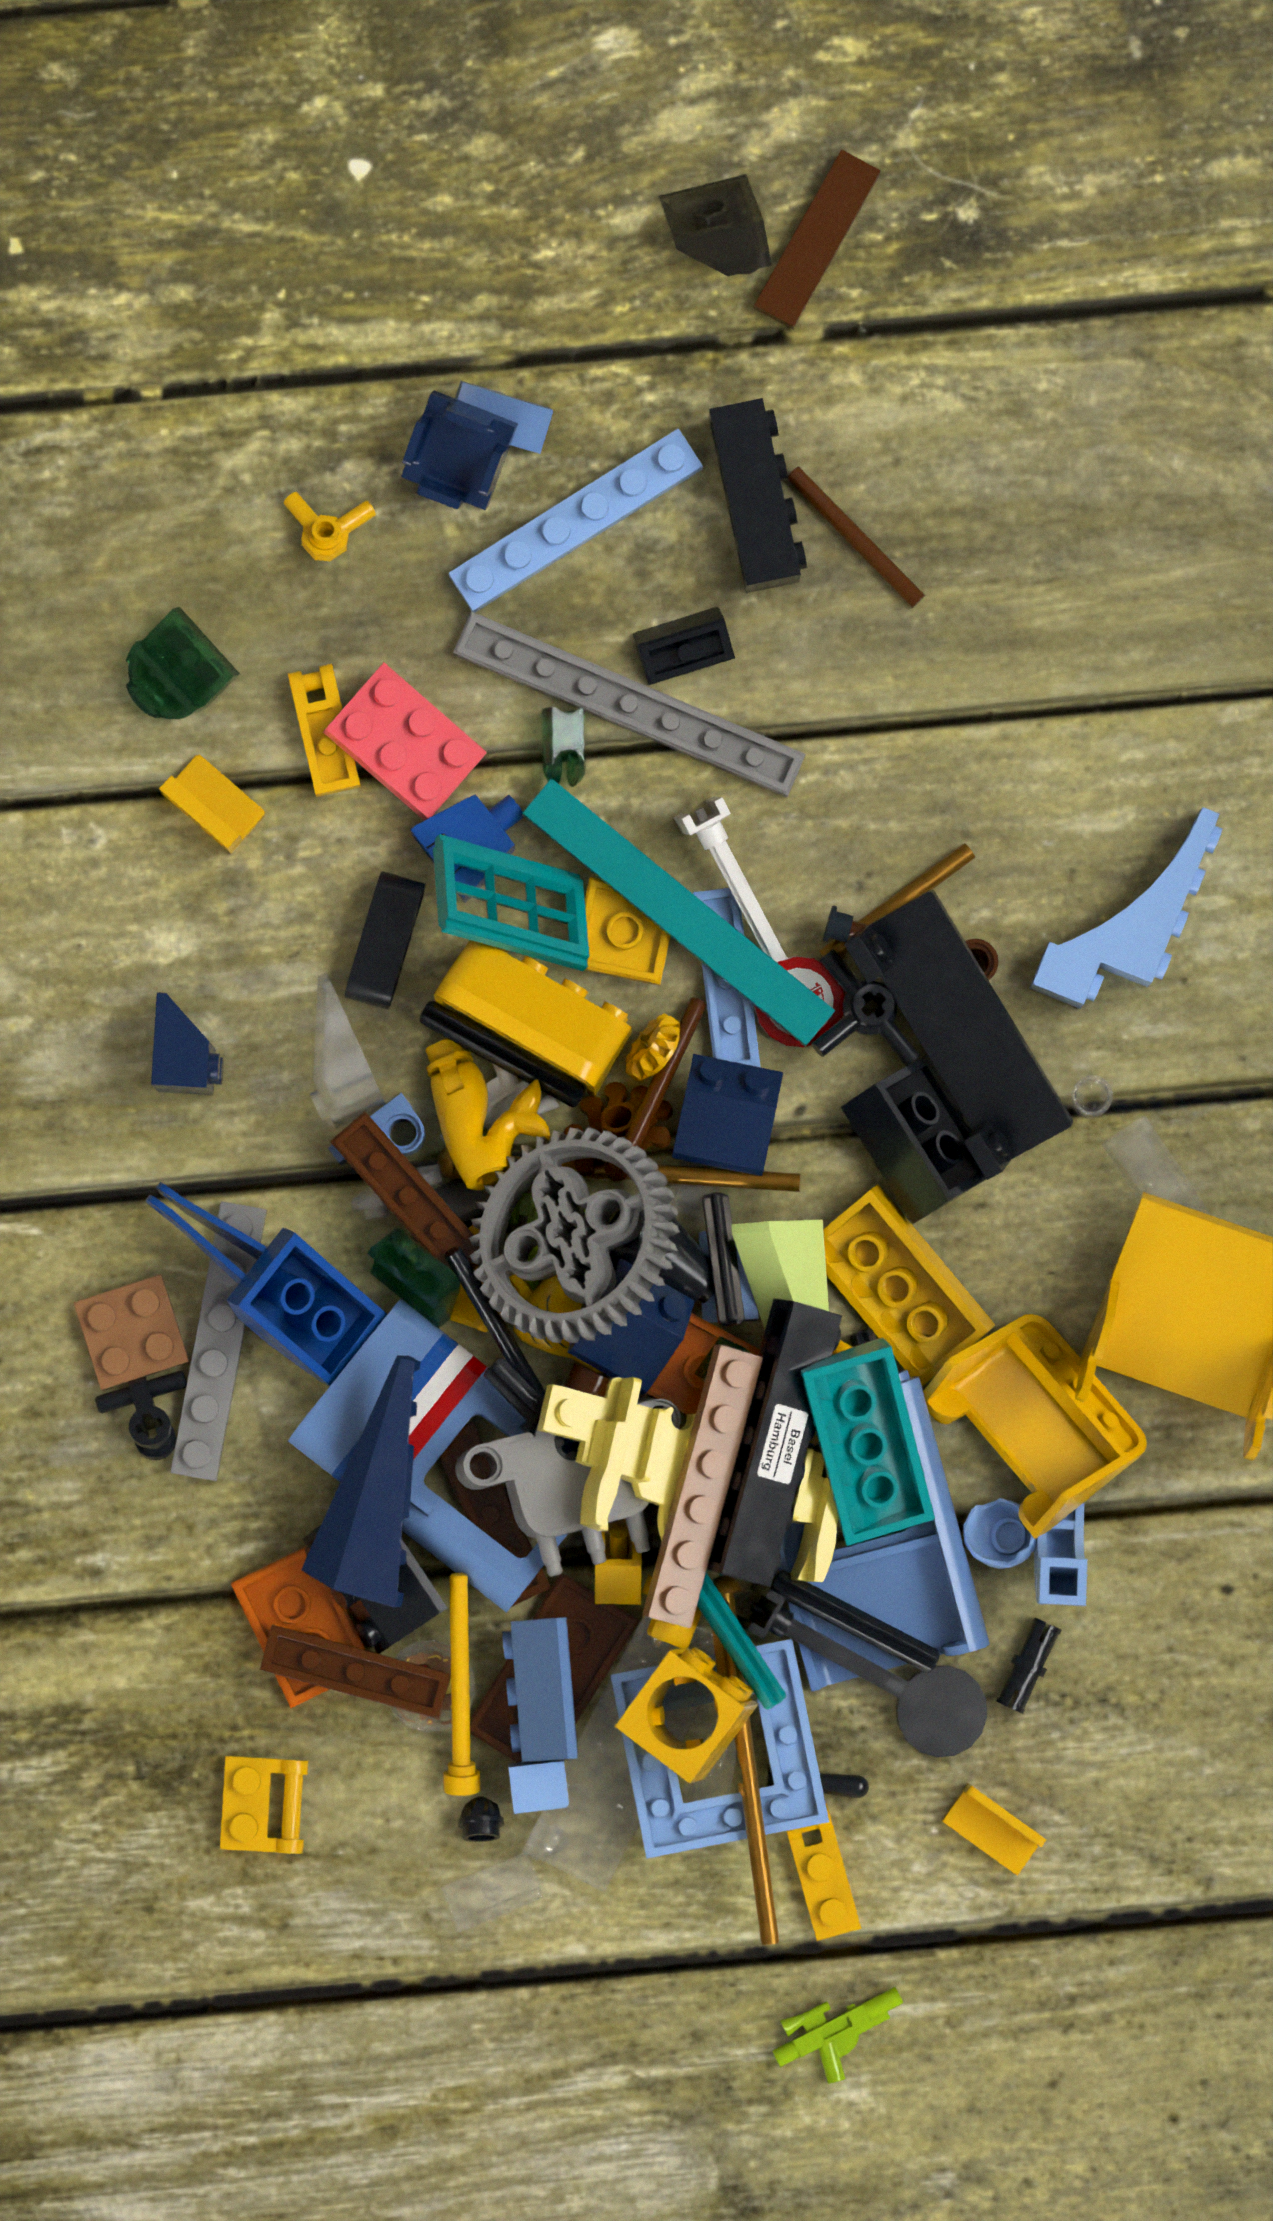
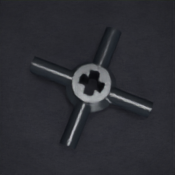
[812,949,920,1066]

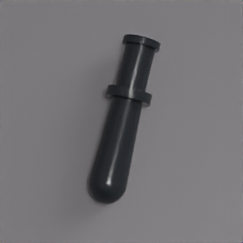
[766,1766,869,1798]

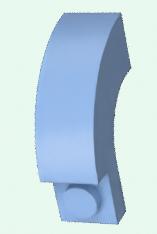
[1034,1502,1088,1606]

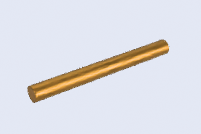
[819,843,976,957]

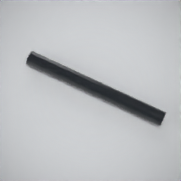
[444,1246,546,1399]

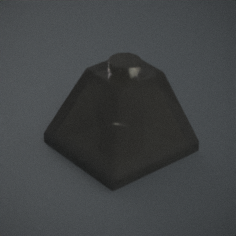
[659,174,772,276]

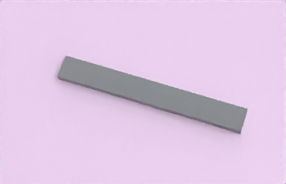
[453,611,806,797]

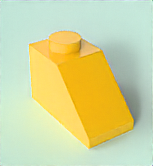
[595,1518,642,1605]

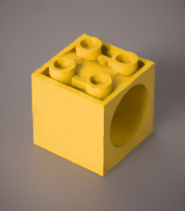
[614,1647,759,1784]

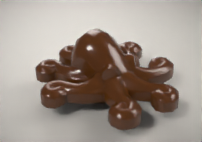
[564,1082,673,1181]

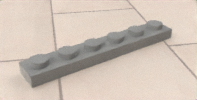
[170,1201,267,1481]

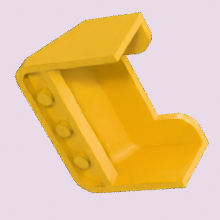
[433,940,632,1096]

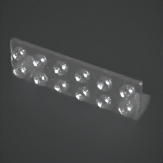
[522,1616,715,1891]

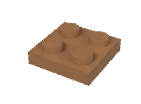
[74,1274,190,1391]

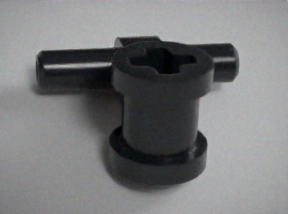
[95,1370,187,1460]

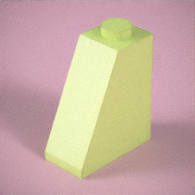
[731,1219,829,1329]

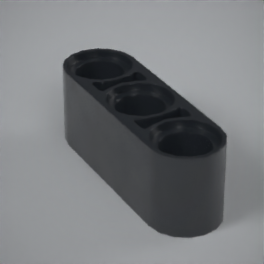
[344,871,426,1010]

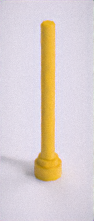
[443,1573,480,1796]

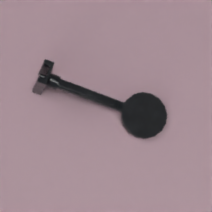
[736,1583,987,1757]

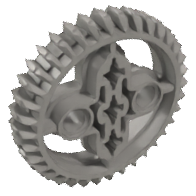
[469,1127,680,1343]

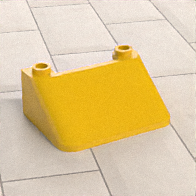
[923,1314,1147,1539]

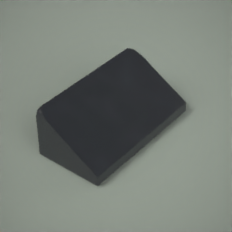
[633,607,735,685]

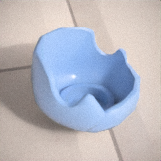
[963,1498,1037,1569]

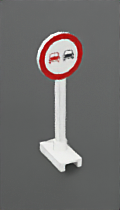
[673,796,845,1047]

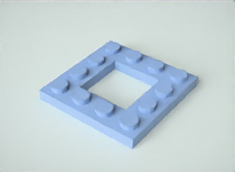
[610,1639,829,1859]

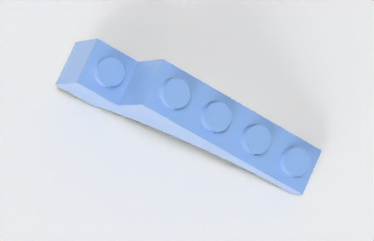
[1029,807,1223,1009]

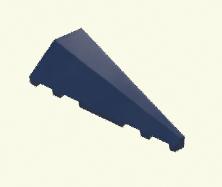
[301,1355,420,1607]

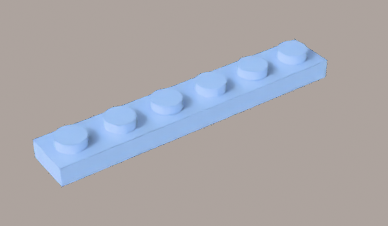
[448,428,703,613]

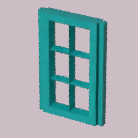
[433,834,590,971]

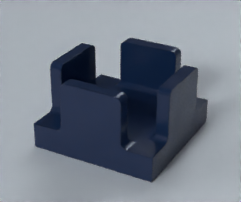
[401,390,518,510]

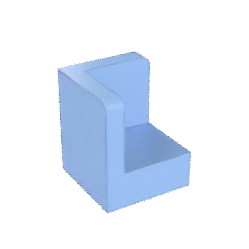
[508,1760,569,1814]

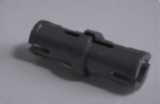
[996,1618,1062,1714]

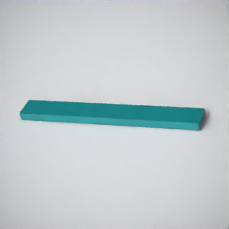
[522,778,835,1047]

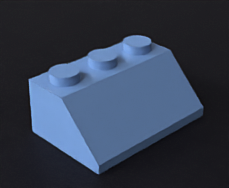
[502,1617,578,1762]

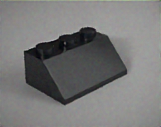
[841,1055,987,1224]
[302,1525,447,1654]

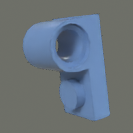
[328,1093,426,1166]

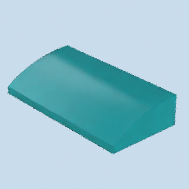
[801,1338,935,1546]

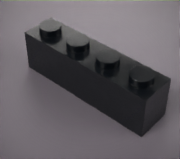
[709,398,807,593]

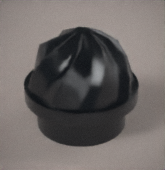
[458,1796,504,1842]

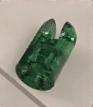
[541,707,586,787]

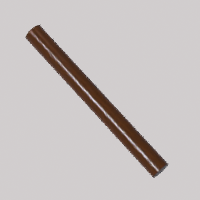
[787,466,925,608]
[625,997,707,1148]

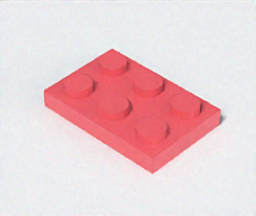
[323,663,487,821]

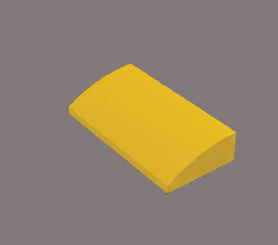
[823,1184,995,1386]

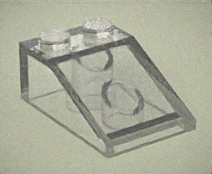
[310,972,386,1128]

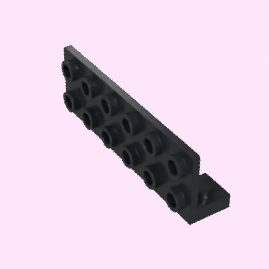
[844,890,1073,1180]

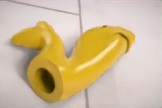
[425,1038,550,1190]

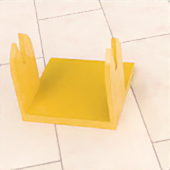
[1075,1192,1273,1461]

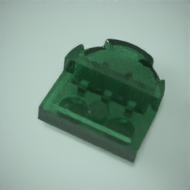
[126,607,240,720]
[367,1227,460,1328]

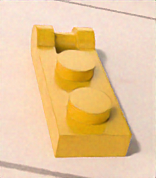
[288,663,361,797]
[786,1803,862,1941]

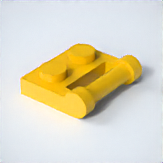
[220,1756,309,1854]

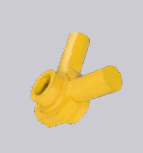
[284,492,376,562]

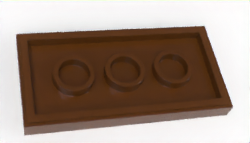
[470,1572,640,1763]

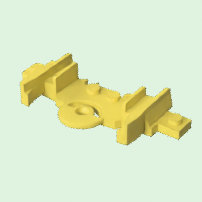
[537,1377,839,1582]

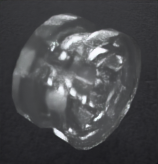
[1070,1075,1113,1119]

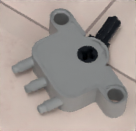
[455,1358,681,1577]

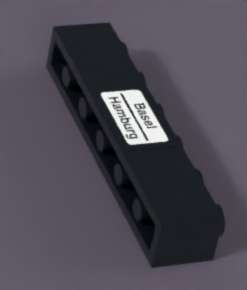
[707,1298,842,1587]

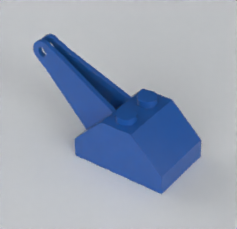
[145,1182,387,1386]

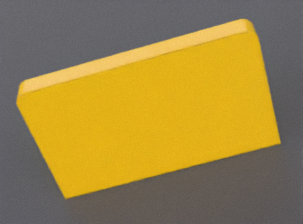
[159,755,265,854]
[941,1783,1046,1876]

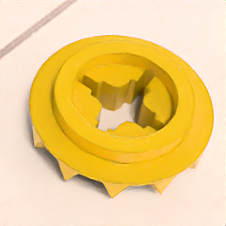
[626,1013,680,1081]

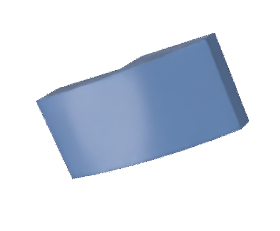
[455,381,554,454]

